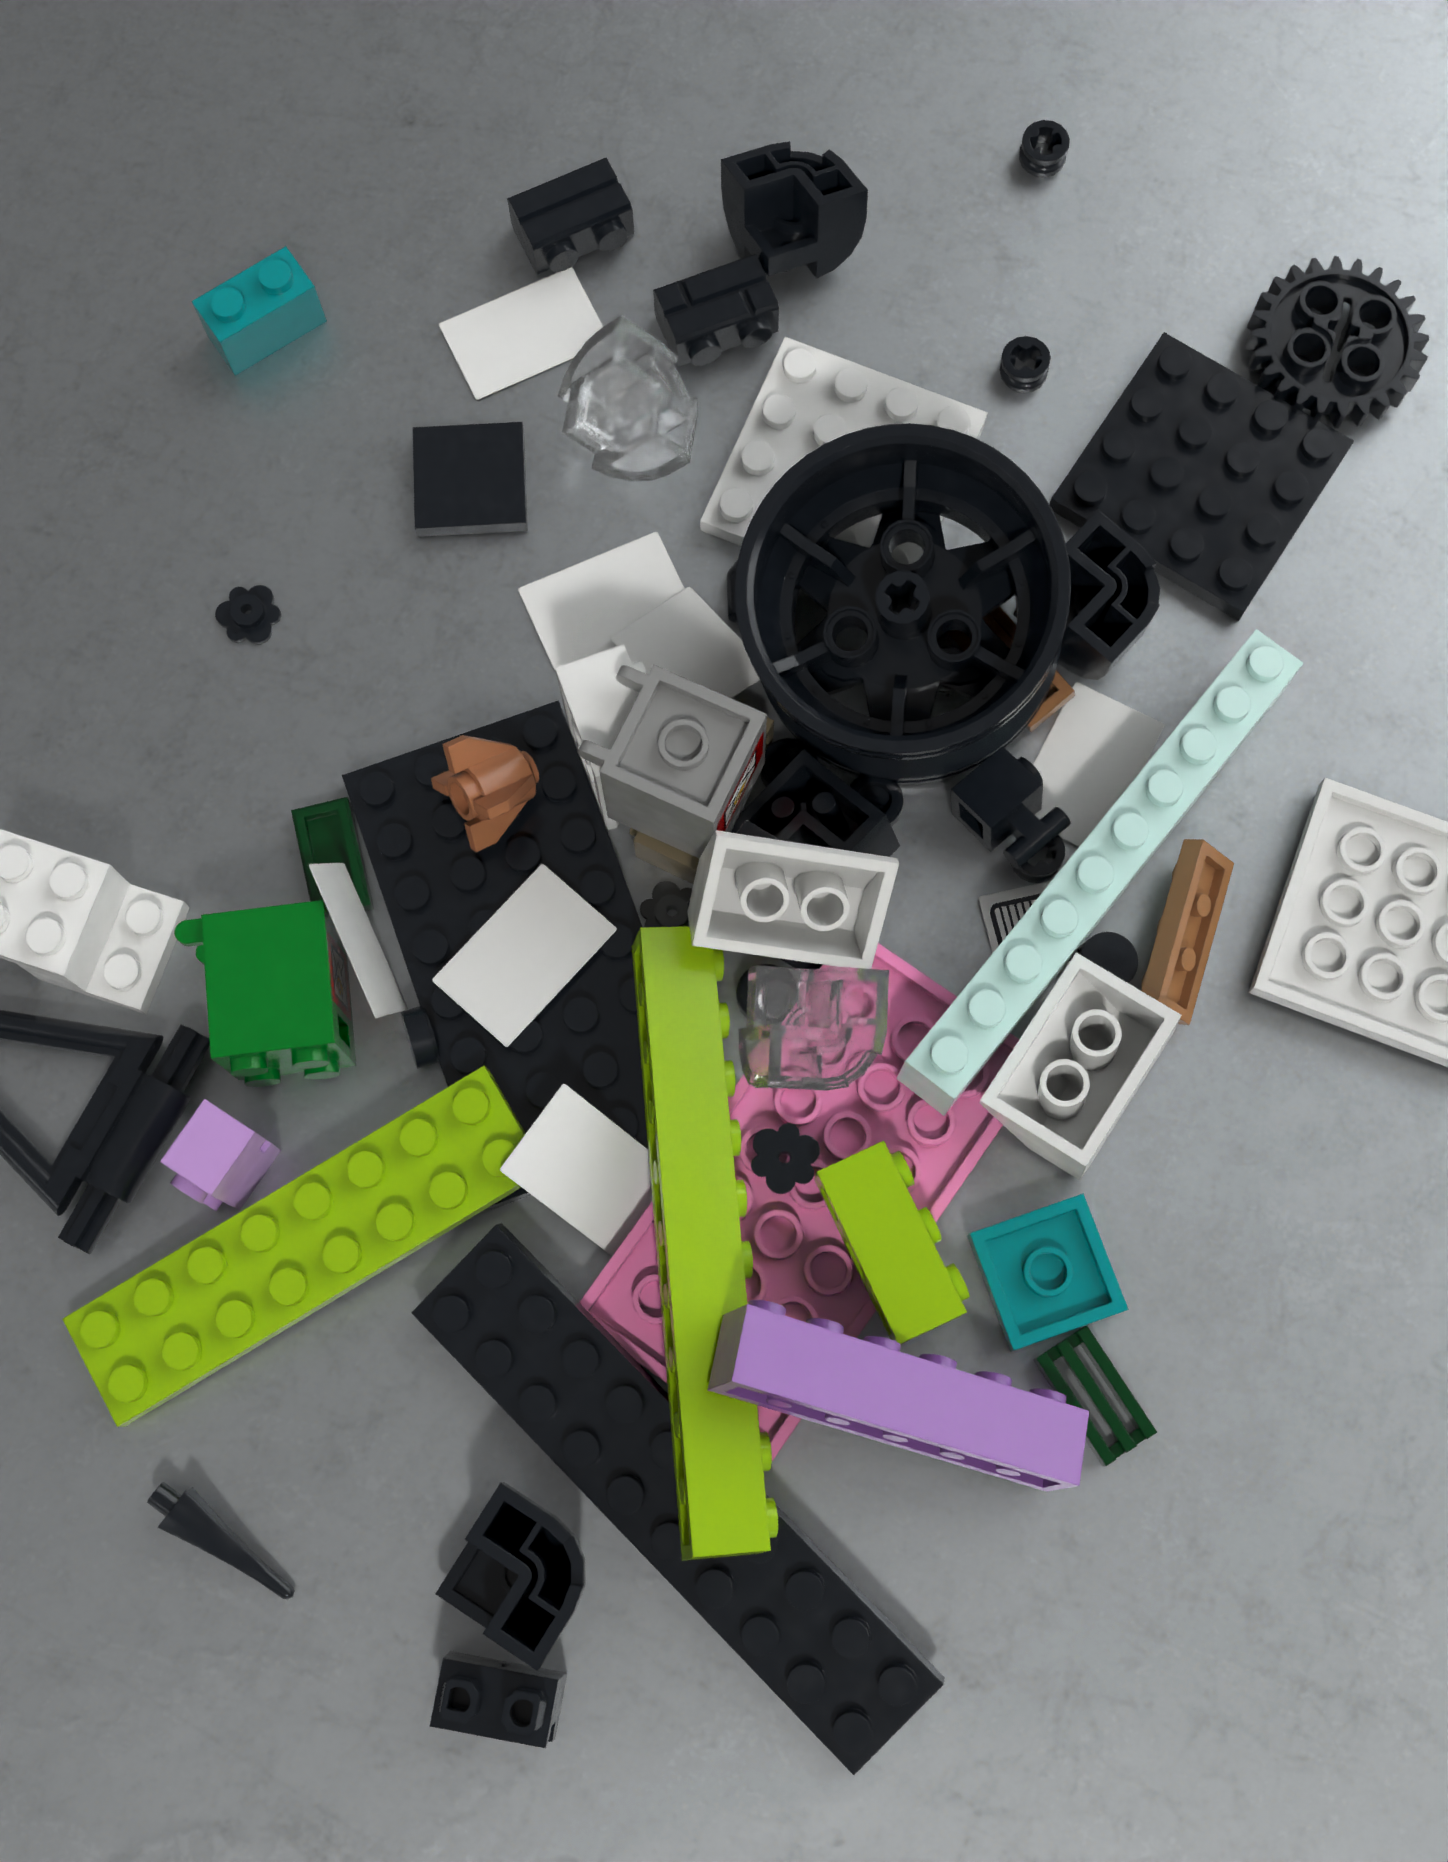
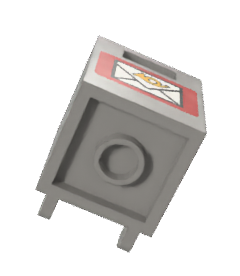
[577,665,767,858]

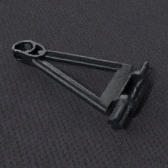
[0,1010,210,1254]

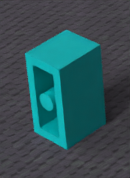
[192,246,327,376]

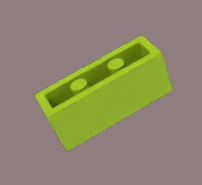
[814,1141,970,1345]

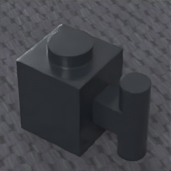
[951,746,1071,869]

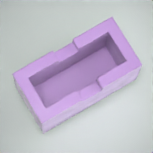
[160,1099,281,1211]

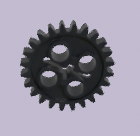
[1245,256,1429,429]

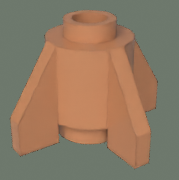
[431,735,539,852]

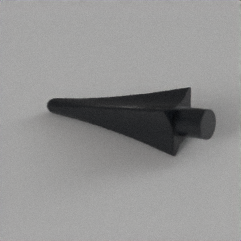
[147,1482,295,1600]

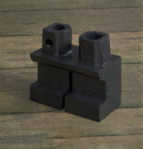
[430,1651,567,1748]

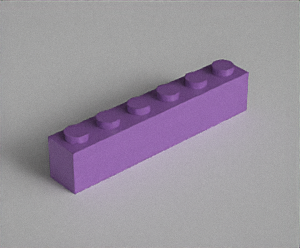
[708,1300,1089,1492]

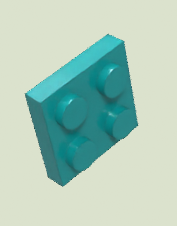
[967,1193,1129,1352]

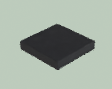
[413,422,528,537]

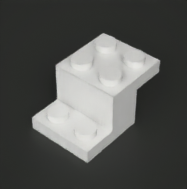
[0,829,190,1015]

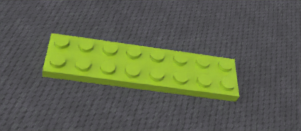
[62,1066,526,1427]

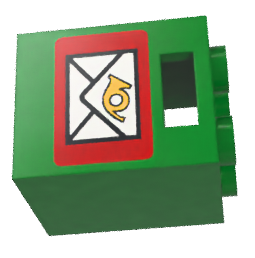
[174,900,356,1087]

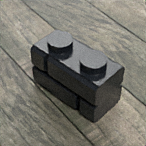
[507,158,634,275]
[653,254,779,367]

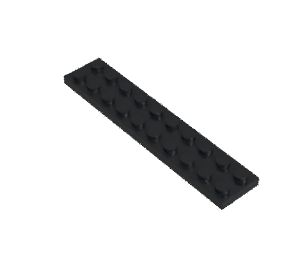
[411,1223,945,1775]

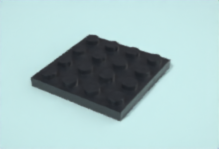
[1049,332,1354,621]

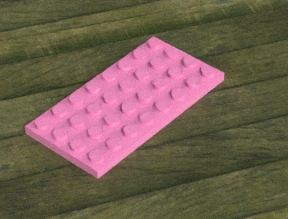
[579,943,1019,1461]

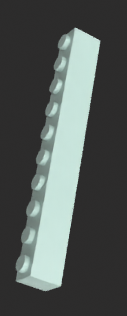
[896,629,1303,1116]

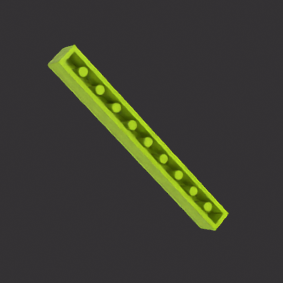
[632,926,778,1561]

